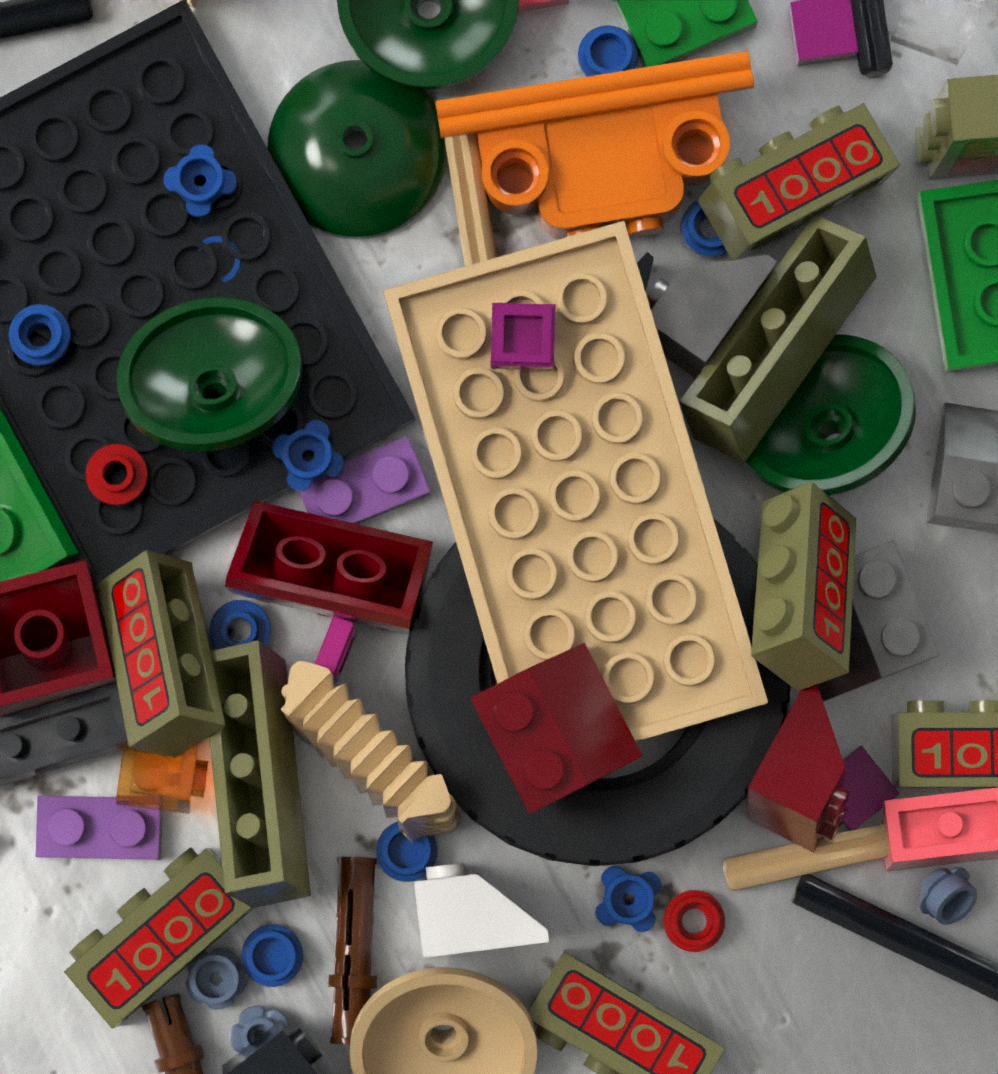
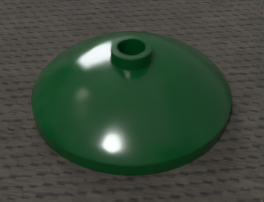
[337,0,519,90]
[267,60,447,239]
[116,297,302,452]
[745,334,916,496]

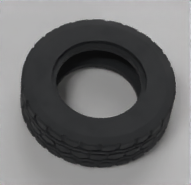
[405,518,790,866]

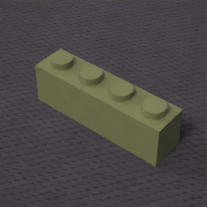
[679,214,877,463]
[209,640,311,908]

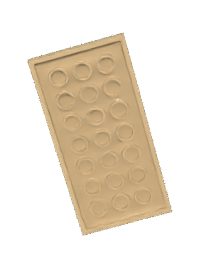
[383,221,768,742]

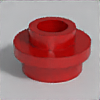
[86,444,148,506]
[663,890,725,952]

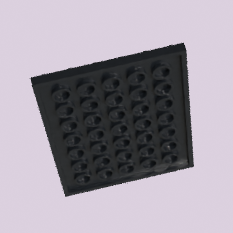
[0,0,416,593]

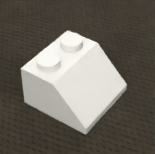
[414,863,549,958]

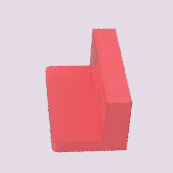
[882,788,998,871]

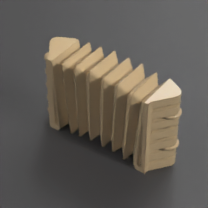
[281,661,460,843]

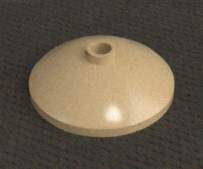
[350,967,538,1074]

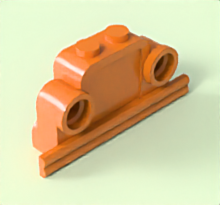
[435,51,754,239]

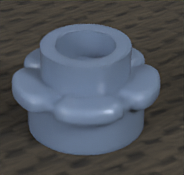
[919,867,977,925]
[186,948,247,1009]
[230,1005,290,1052]

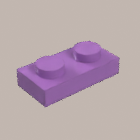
[299,436,431,524]
[35,796,163,860]

